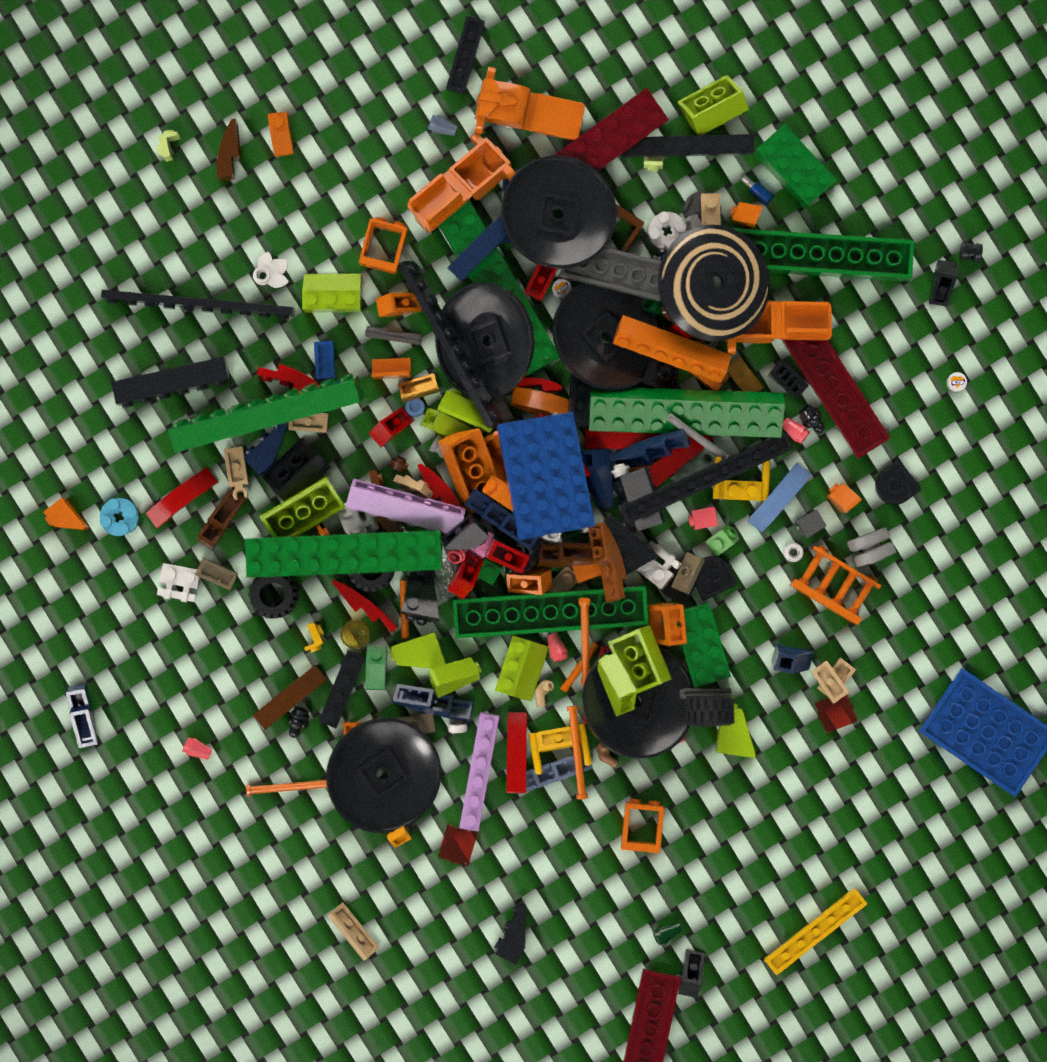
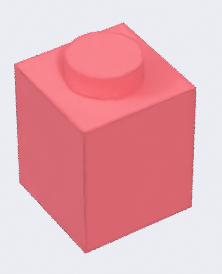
[688,506,718,530]

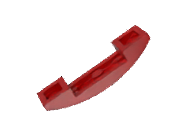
[498,378,562,398]
[584,429,661,450]
[145,467,219,529]

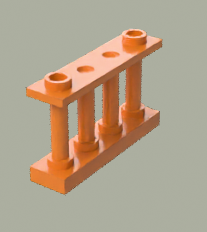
[789,545,882,625]

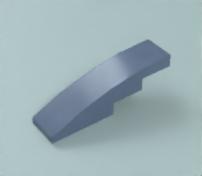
[517,752,593,795]

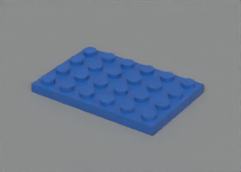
[497,412,595,540]
[918,668,1047,797]

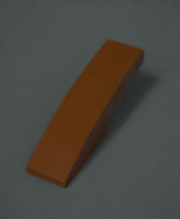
[252,665,327,731]

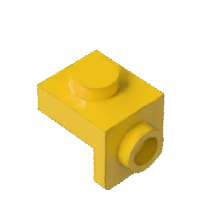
[304,622,325,653]

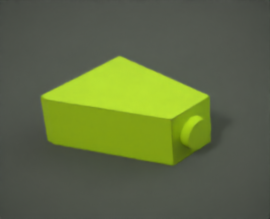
[420,408,473,437]
[389,632,446,669]
[597,653,637,716]
[428,657,482,698]
[715,704,756,758]

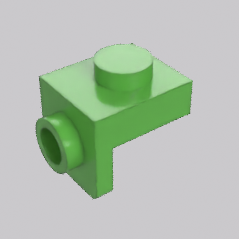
[705,524,739,556]

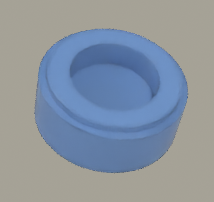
[405,398,425,417]

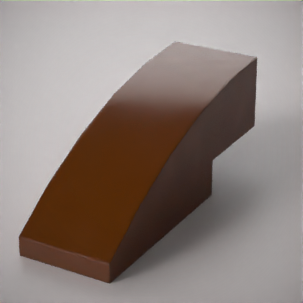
[217,118,241,181]
[196,489,246,551]
[536,542,594,568]

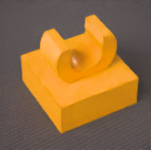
[386,825,412,848]

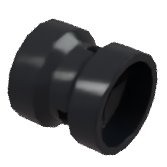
[959,241,983,263]

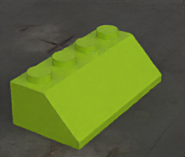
[260,477,346,537]

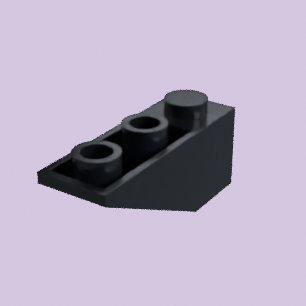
[494,899,525,965]

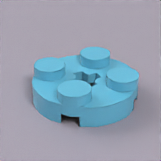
[100,498,139,536]

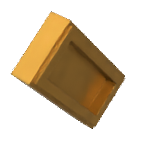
[727,357,763,392]
[398,373,439,403]

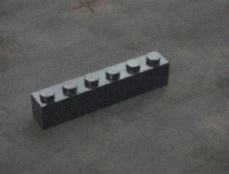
[111,356,231,408]

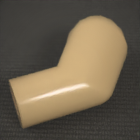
[535,680,554,707]

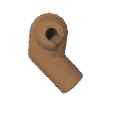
[597,743,619,768]

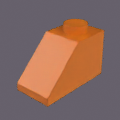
[268,112,294,157]
[729,202,763,229]
[376,292,422,317]
[482,475,513,512]
[826,483,862,514]
[44,497,89,530]
[506,568,552,595]

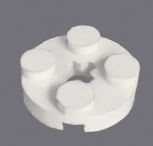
[648,211,686,250]

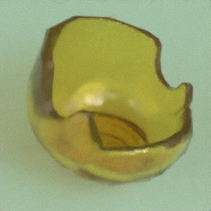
[340,620,370,649]

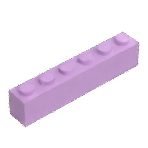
[346,478,465,535]
[459,712,500,831]

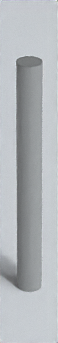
[667,414,729,460]

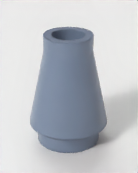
[428,115,457,136]

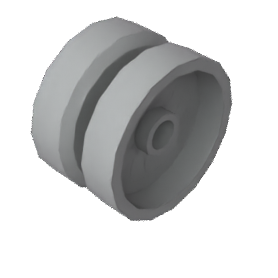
[847,527,896,567]

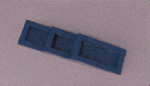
[448,215,507,282]
[610,430,691,468]
[464,488,539,550]
[393,684,474,722]

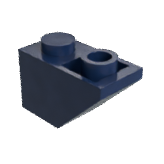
[771,644,814,674]

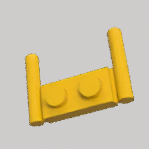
[713,457,770,501]
[528,724,592,775]

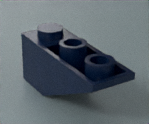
[244,422,289,476]
[581,450,614,509]

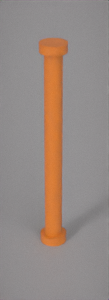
[579,598,590,685]
[567,705,588,799]
[246,780,327,796]

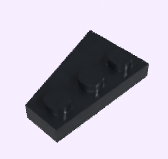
[603,516,659,575]
[401,570,439,621]

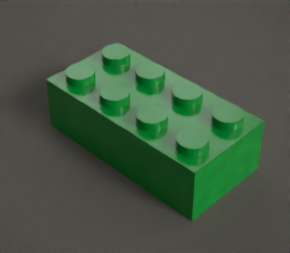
[754,124,836,210]
[676,602,731,688]

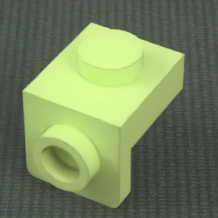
[157,130,180,162]
[644,157,663,172]

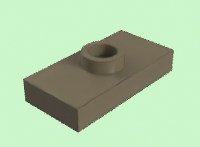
[671,552,705,595]
[195,557,238,591]
[395,713,436,734]

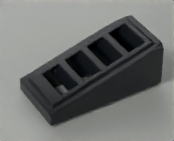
[768,359,809,400]

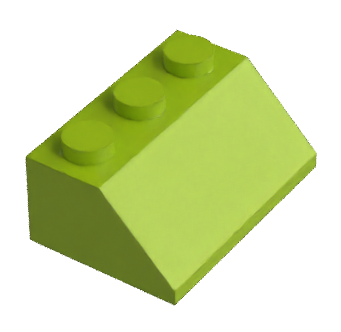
[678,75,749,135]
[302,274,362,313]
[437,389,498,435]
[608,625,672,694]
[495,635,549,702]

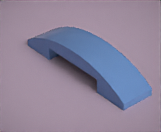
[747,463,811,533]

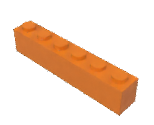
[613,315,731,383]

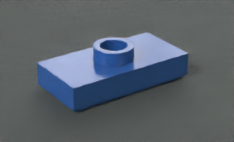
[314,341,336,381]

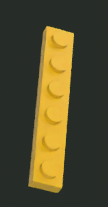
[764,888,867,976]

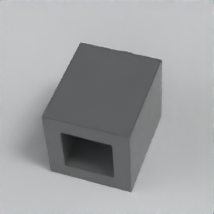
[795,510,827,538]

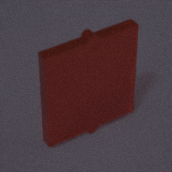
[815,694,857,733]
[438,824,478,866]

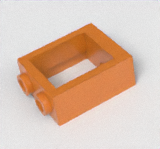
[359,217,408,275]
[647,603,687,646]
[620,798,664,853]

